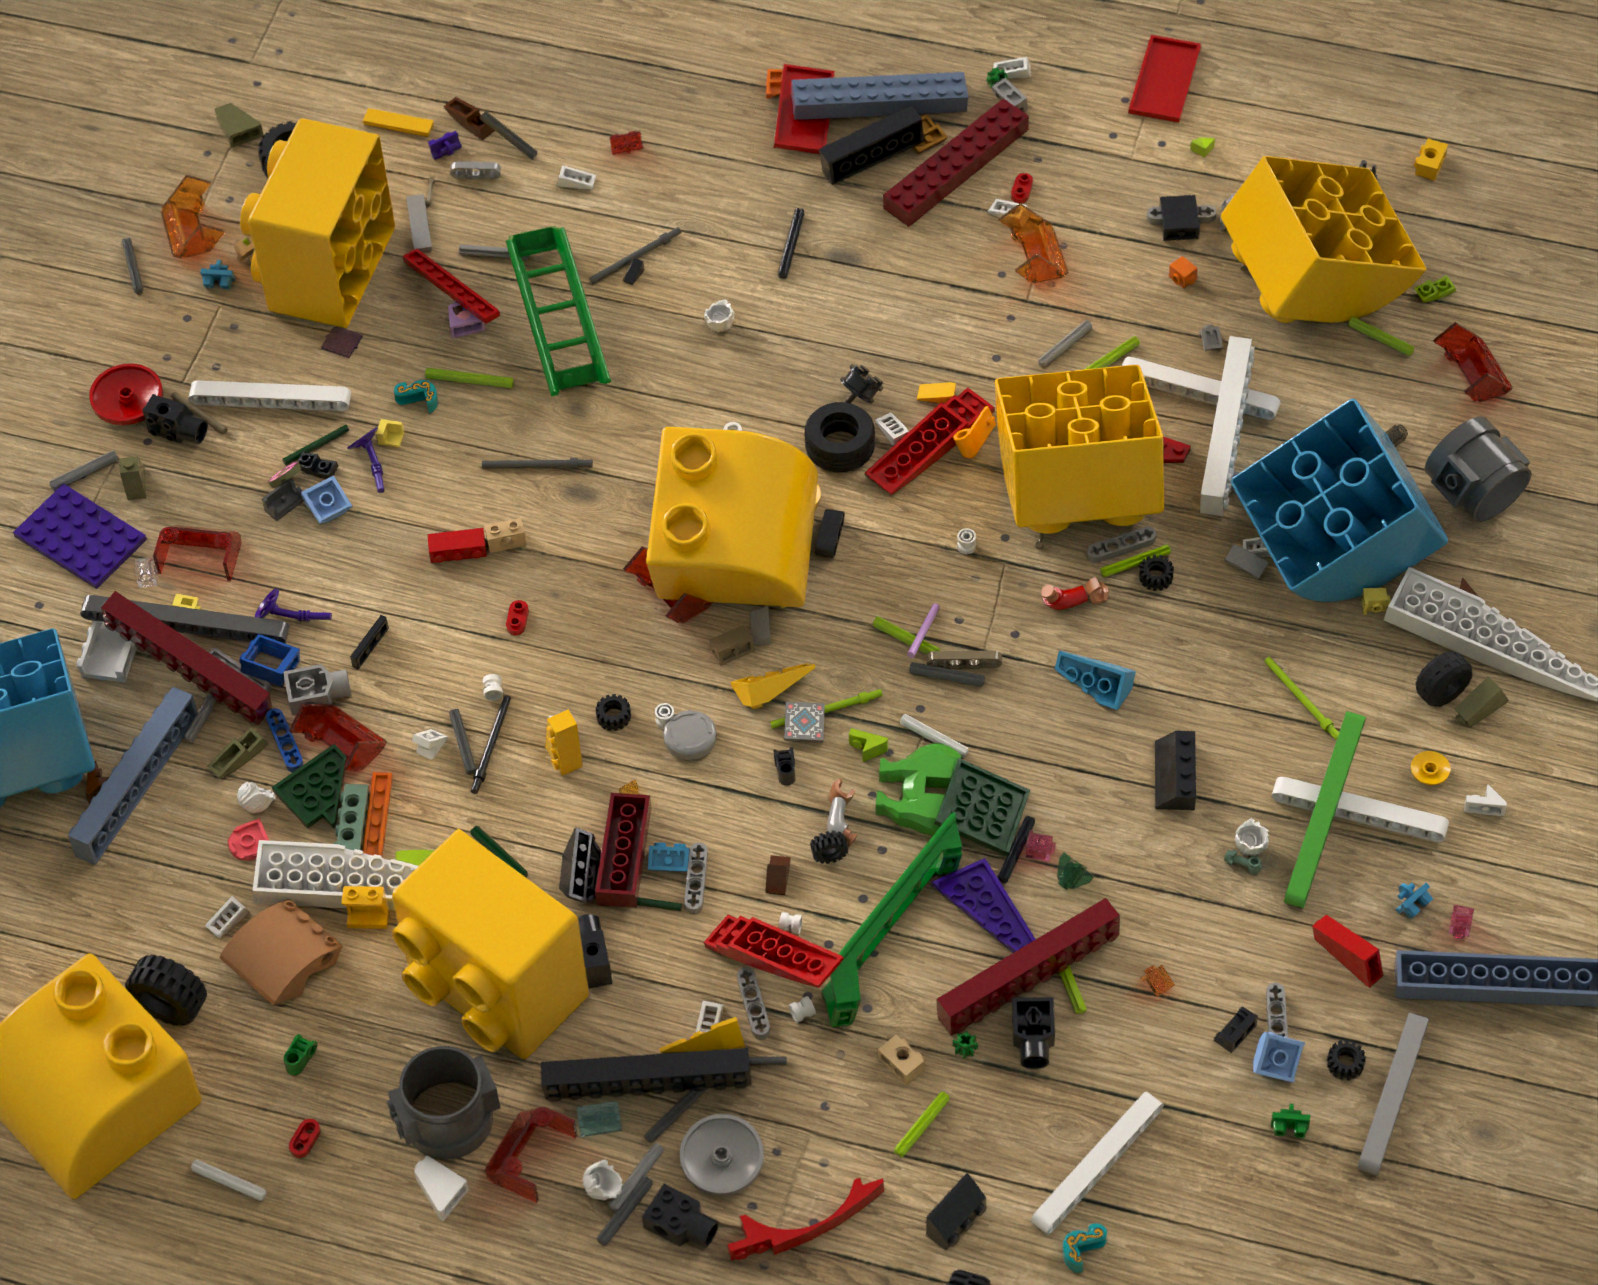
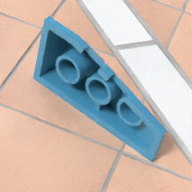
[1055,651,1136,710]

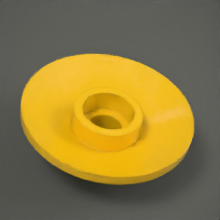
[1411,751,1450,785]

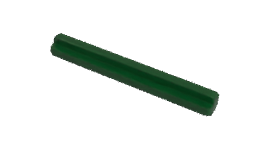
[470,825,528,878]

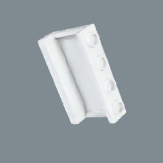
[77,621,137,683]

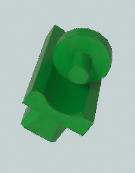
[1271,1103,1310,1138]

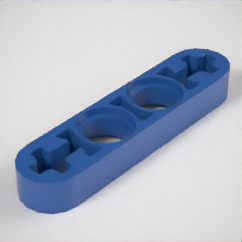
[266,708,304,772]

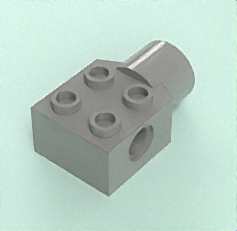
[283,664,352,716]

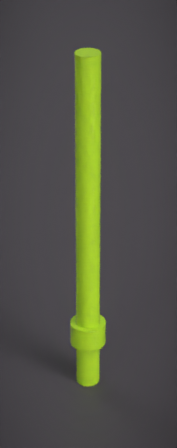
[1264,657,1339,741]
[770,689,883,729]

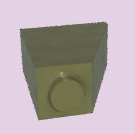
[214,103,264,148]
[119,456,146,500]
[1454,677,1509,727]

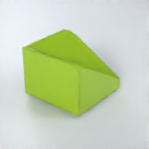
[1190,137,1215,157]

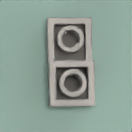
[1224,544,1268,579]

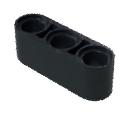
[815,509,845,558]

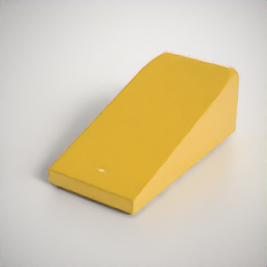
[917,383,956,404]

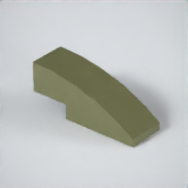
[207,727,269,779]

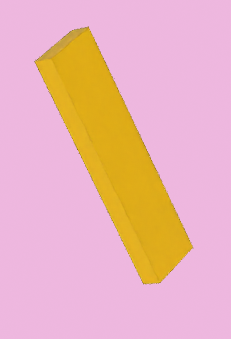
[363,108,434,137]

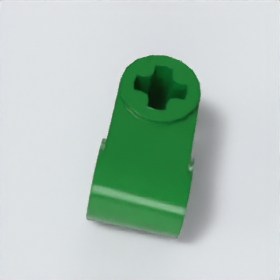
[283,1034,318,1075]

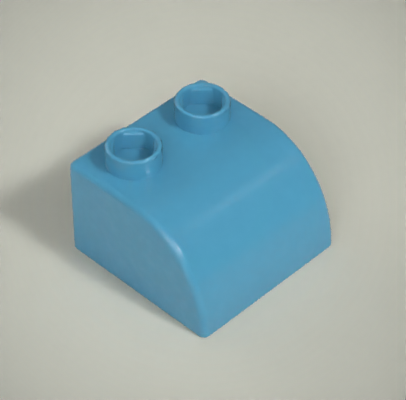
[1231,399,1449,602]
[0,628,95,807]

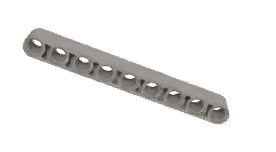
[1357,1012,1429,1176]

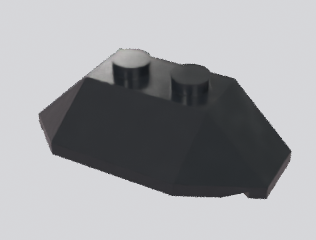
[559,827,601,904]

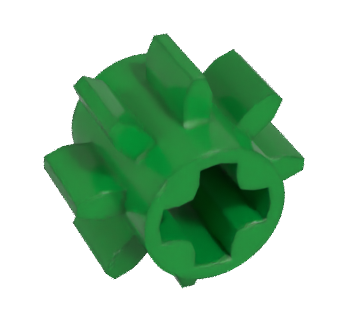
[986,67,1008,88]
[953,1031,978,1059]

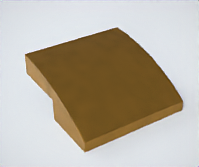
[912,114,947,154]

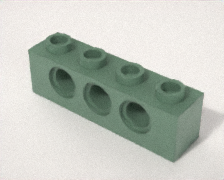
[334,784,370,851]

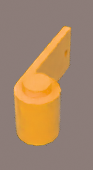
[953,406,996,459]

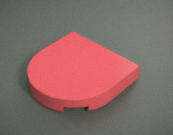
[228,818,269,861]

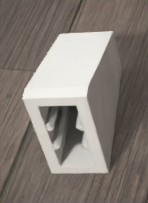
[414,1155,469,1221]

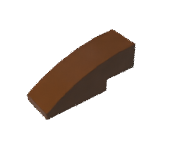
[444,97,495,140]

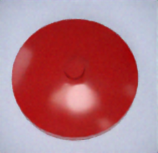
[89,363,163,425]

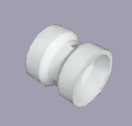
[957,528,976,555]
[483,674,503,701]
[655,703,674,730]
[779,912,803,935]
[789,996,816,1023]

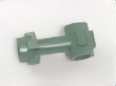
[1224,850,1262,875]

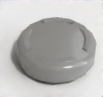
[663,710,717,760]

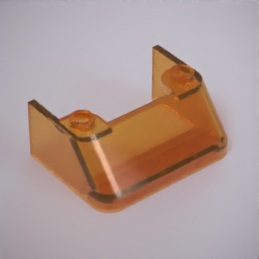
[161,175,225,259]
[998,203,1068,283]

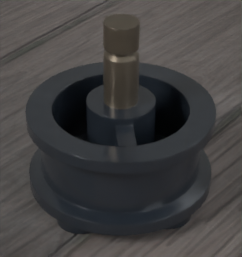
[840,364,883,404]

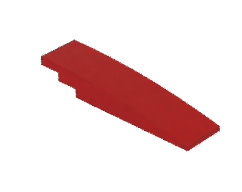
[865,387,995,495]
[703,914,844,988]

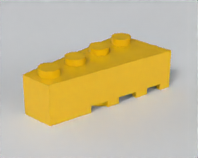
[545,709,583,776]

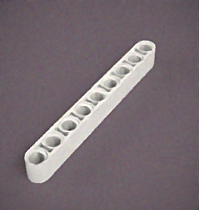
[1122,357,1281,420]
[188,381,351,411]
[1271,777,1449,842]
[1031,1092,1164,1235]

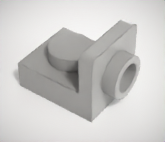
[1199,324,1223,351]

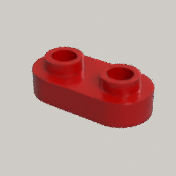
[1011,173,1033,204]
[506,600,529,635]
[289,1119,321,1158]

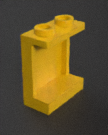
[342,886,389,929]

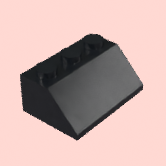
[926,1173,987,1251]

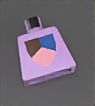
[448,300,485,339]

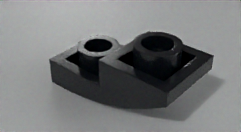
[298,452,339,479]

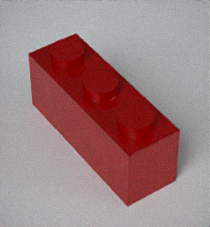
[427,528,487,563]

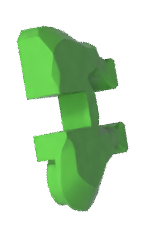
[876,743,961,836]

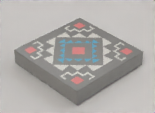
[784,702,825,742]

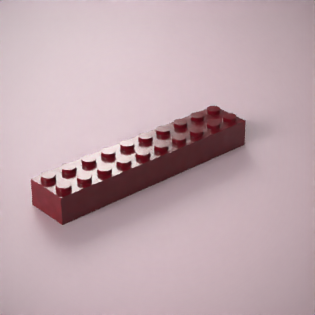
[883,98,1029,227]
[101,591,272,726]
[936,898,1120,1036]

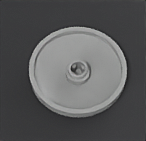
[680,1114,764,1196]

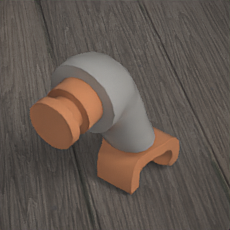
[827,778,858,847]

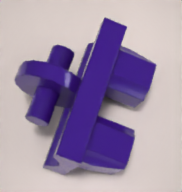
[428,131,462,160]

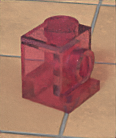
[1026,830,1056,861]
[1449,905,1474,939]

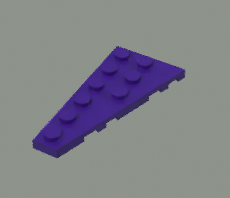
[932,858,1036,953]

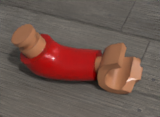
[1041,577,1109,610]

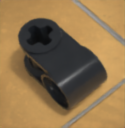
[773,747,796,786]

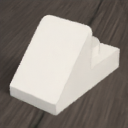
[412,729,448,760]
[1464,785,1507,816]

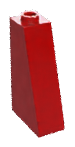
[1312,914,1384,988]

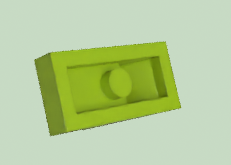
[849,728,888,762]

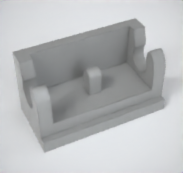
[992,78,1028,112]

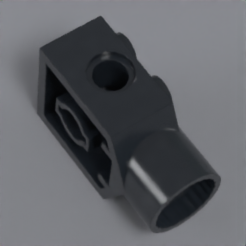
[142,394,208,444]
[577,914,613,989]
[1012,997,1055,1069]
[642,1183,719,1248]

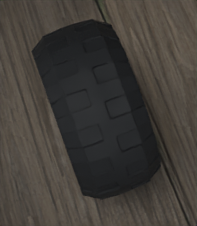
[1415,651,1473,707]

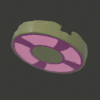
[268,461,302,488]

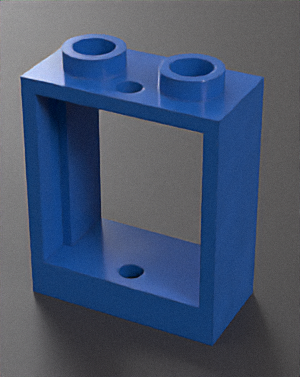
[239,634,300,687]

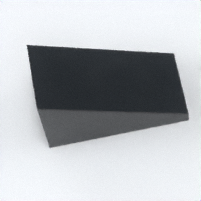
[623,258,644,285]

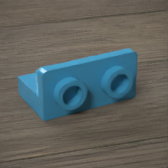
[648,843,690,872]

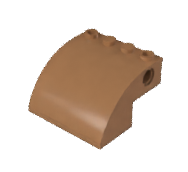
[219,899,343,1006]

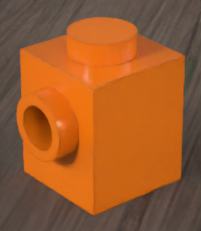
[1169,256,1198,289]

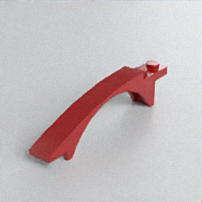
[728,1178,884,1261]

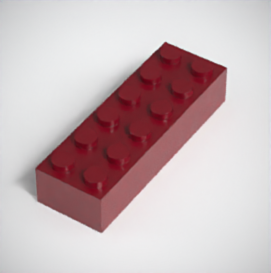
[595,793,652,908]

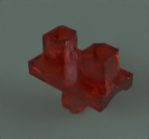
[609,131,643,155]

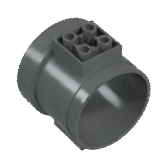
[1425,416,1532,522]
[386,1046,500,1160]

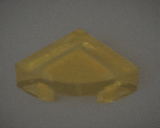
[619,780,639,794]

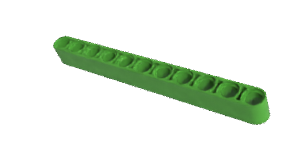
[1284,711,1366,909]

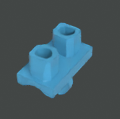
[200,260,236,289]
[1395,883,1433,919]

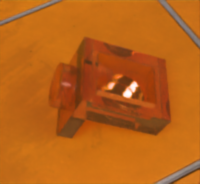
[1140,965,1175,997]

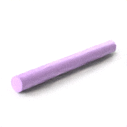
[907,604,940,658]

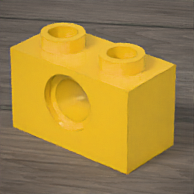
[1414,139,1448,181]

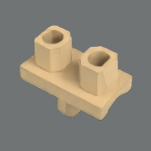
[233,236,255,262]

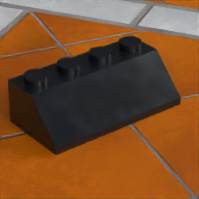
[1155,731,1196,810]

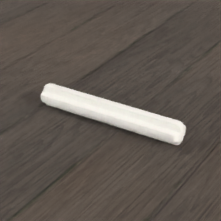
[900,714,968,758]
[191,1160,267,1201]

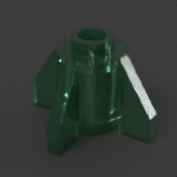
[1057,852,1095,890]

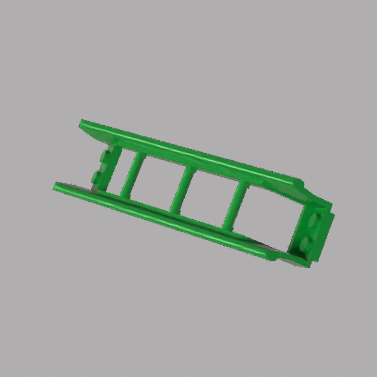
[505,226,612,397]
[822,813,962,1028]

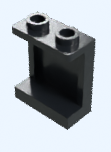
[1159,195,1200,241]

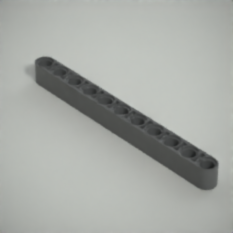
[80,595,290,644]

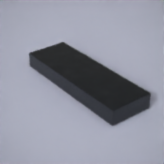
[350,615,389,669]

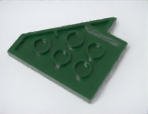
[272,744,347,829]

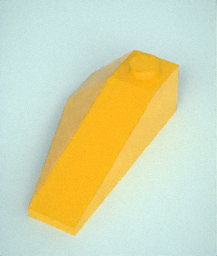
[730,663,815,709]
[659,1017,745,1054]

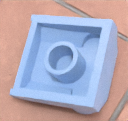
[301,475,352,524]
[1253,1032,1305,1082]

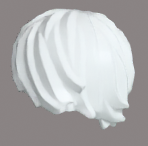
[704,299,735,332]
[237,782,276,813]
[1235,818,1269,856]
[582,1159,623,1200]

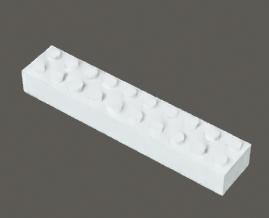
[1200,336,1255,516]

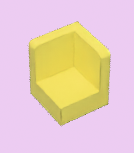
[376,419,404,448]

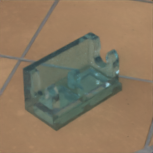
[576,1101,622,1137]

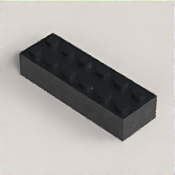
[819,105,924,185]

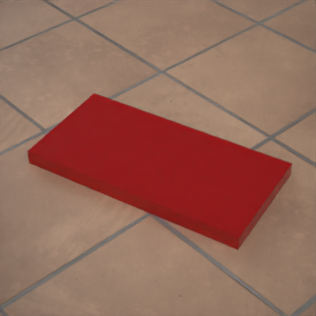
[1128,35,1201,123]
[773,64,835,154]

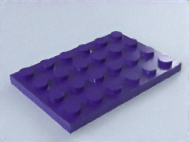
[13,483,147,589]

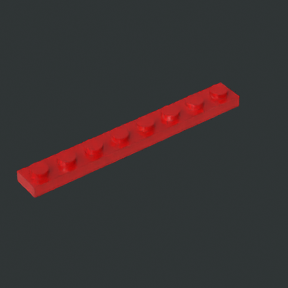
[402,248,500,324]

